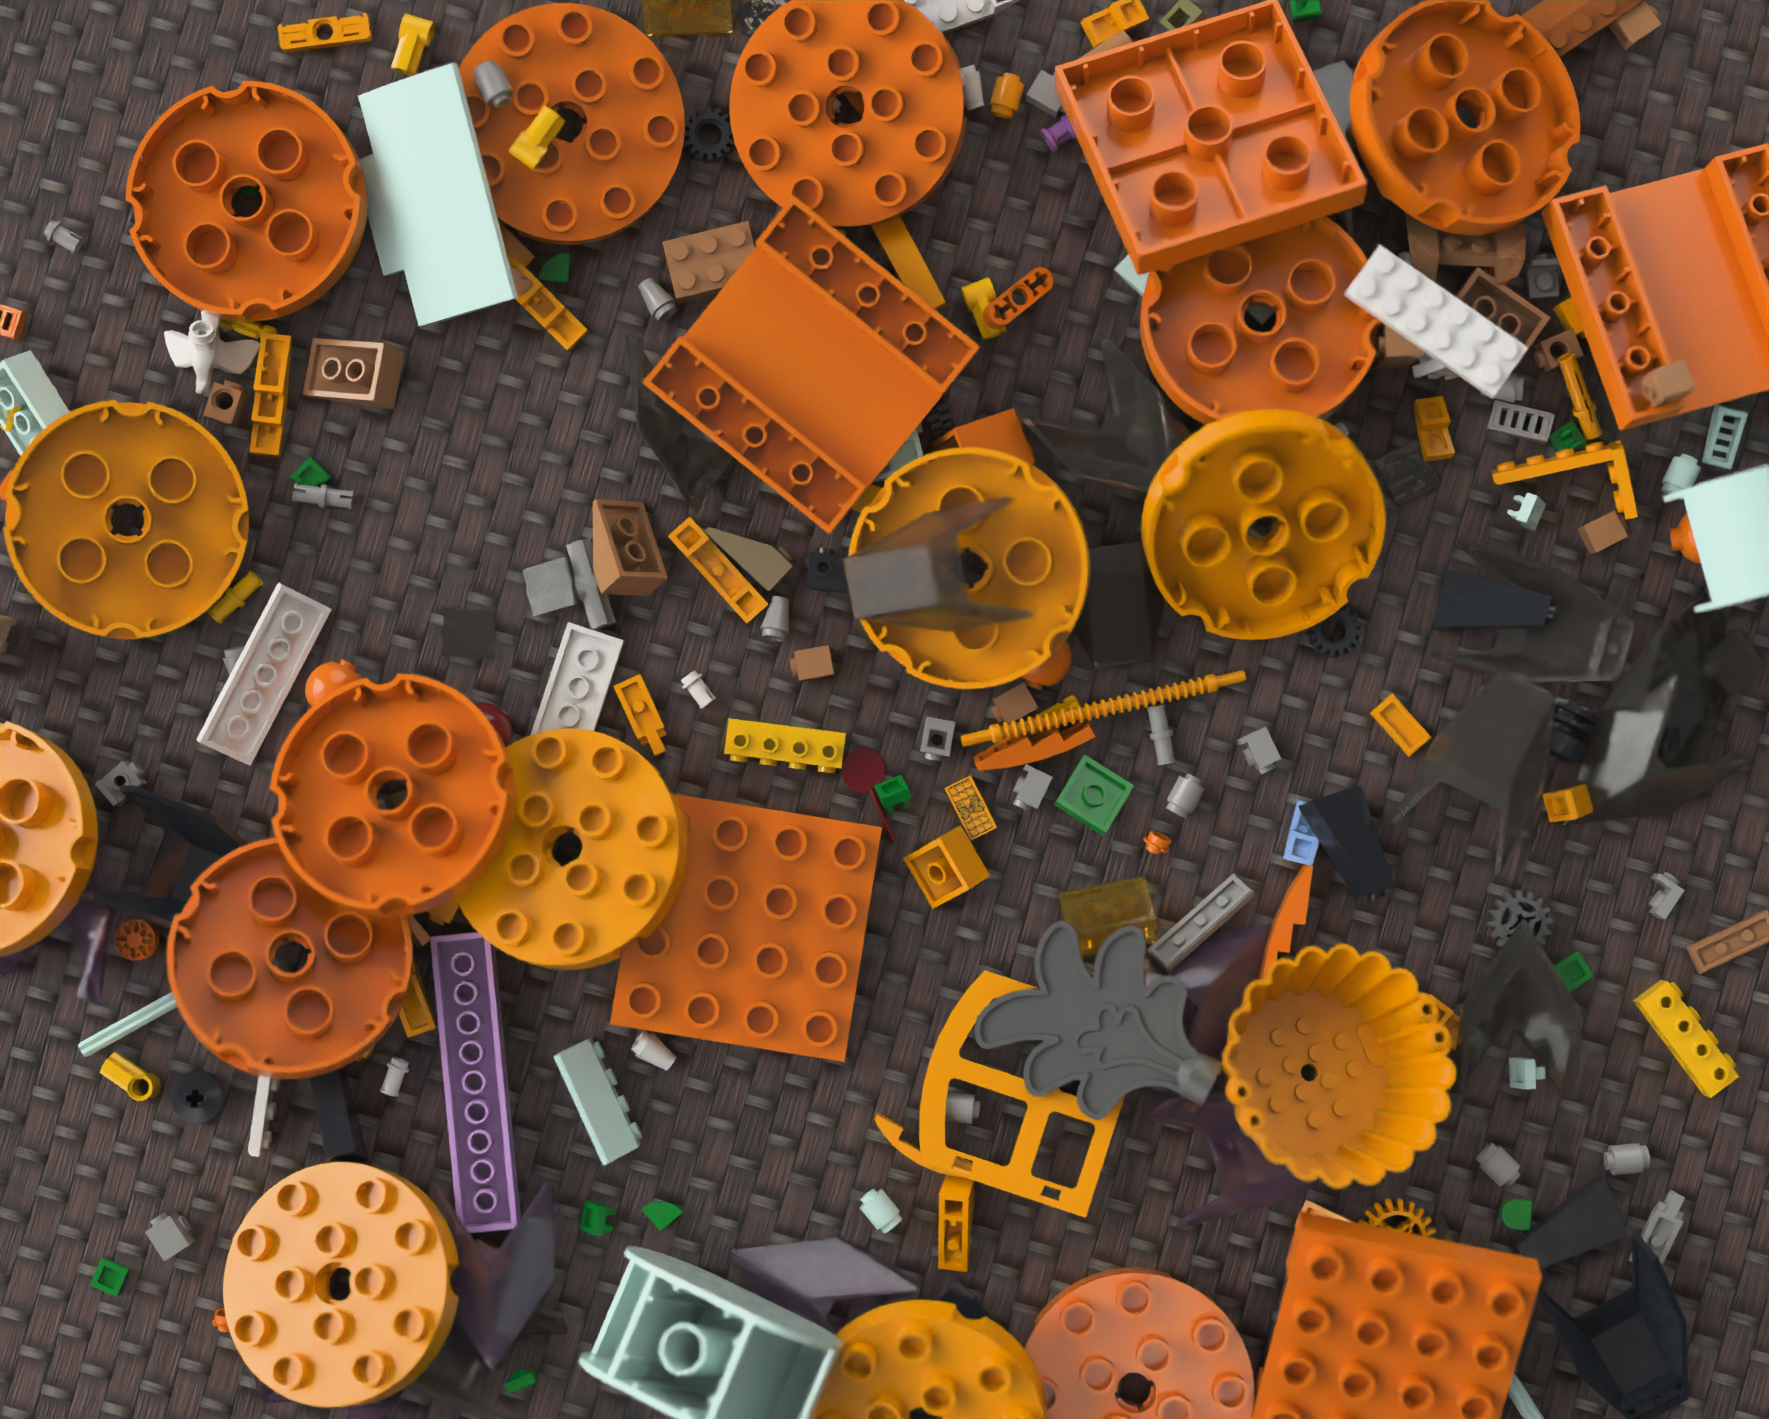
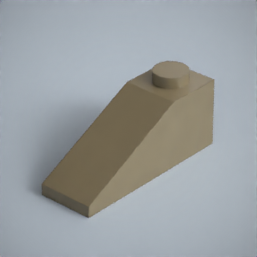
[704,527,794,593]

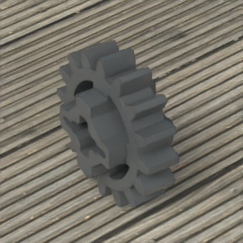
[1486,890,1553,954]

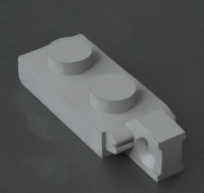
[1628,1190,1685,1265]

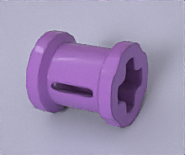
[1040,114,1077,152]

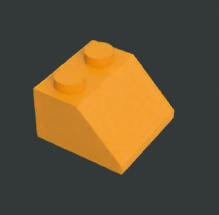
[903,825,990,909]

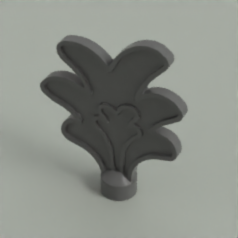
[974,920,1222,1120]

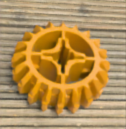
[1358,1198,1436,1237]

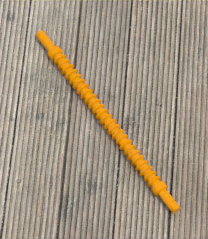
[961,670,1246,747]

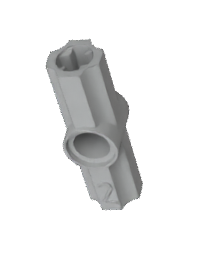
[566,538,616,630]

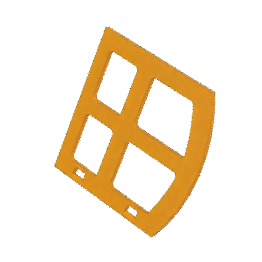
[919,970,1125,1218]

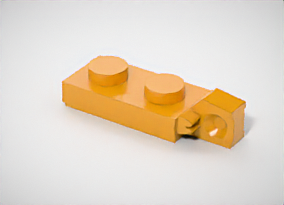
[614,674,667,756]

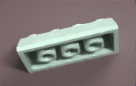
[0,350,70,456]
[554,1037,642,1166]

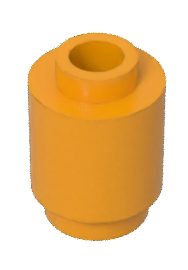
[989,73,1024,119]

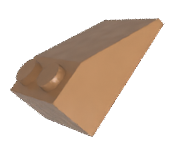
[303,338,404,409]
[593,499,668,596]

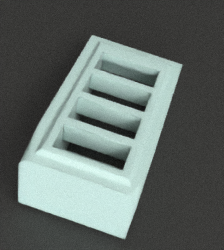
[1702,404,1748,469]

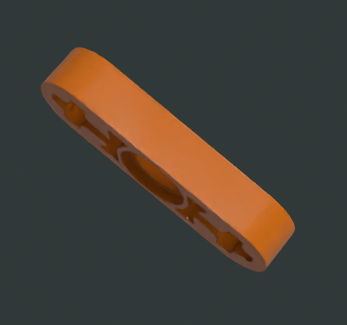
[983,267,1054,329]

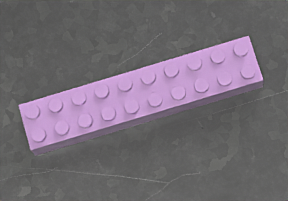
[430,931,522,1234]

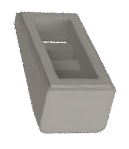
[1487,400,1555,444]

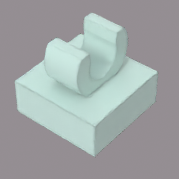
[1507,493,1546,531]
[1509,1057,1546,1090]

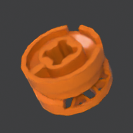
[114,919,161,961]

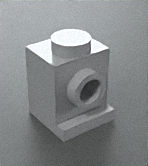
[920,716,955,762]
[1236,727,1281,774]
[95,761,147,806]
[1013,764,1052,812]

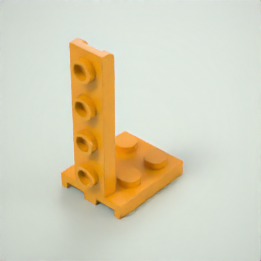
[1492,440,1638,520]

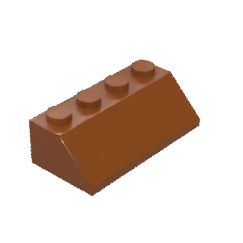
[1521,0,1646,59]

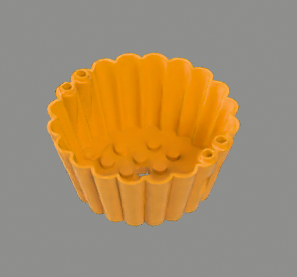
[1222,944,1456,1188]

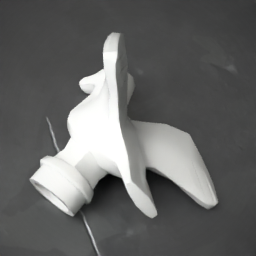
[164,311,260,394]

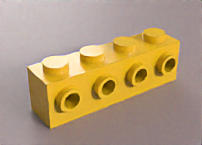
[724,718,846,774]
[1633,980,1739,1098]

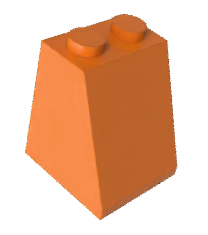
[931,408,1035,464]

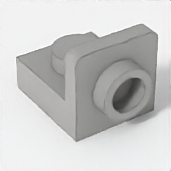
[1525,254,1560,300]
[1649,872,1685,920]

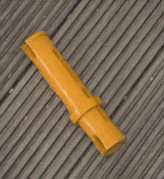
[1557,352,1603,440]

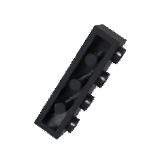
[806,547,851,595]

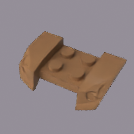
[1404,211,1526,284]

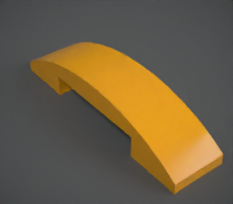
[668,516,768,623]
[875,1112,973,1177]

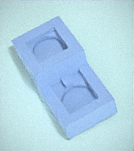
[1283,799,1319,866]

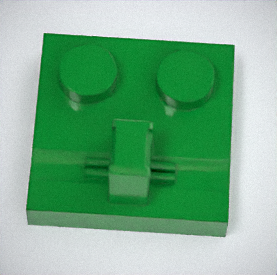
[1053,754,1134,836]

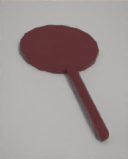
[841,748,895,842]

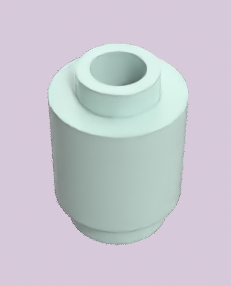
[1661,454,1701,500]
[859,1188,902,1234]

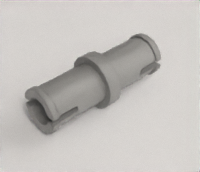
[292,483,354,510]
[1147,704,1176,765]

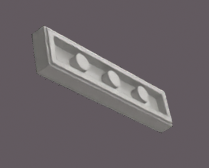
[1147,873,1255,973]

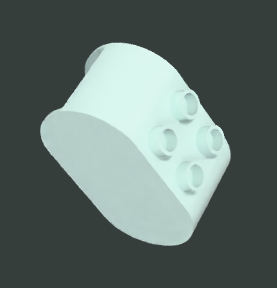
[1663,465,1769,613]
[579,1246,843,1419]

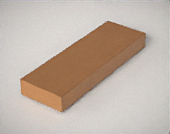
[1686,910,1769,974]

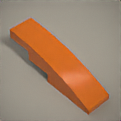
[973,719,1096,771]
[1259,865,1313,979]

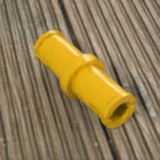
[208,570,263,624]

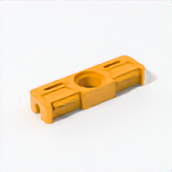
[278,13,372,53]

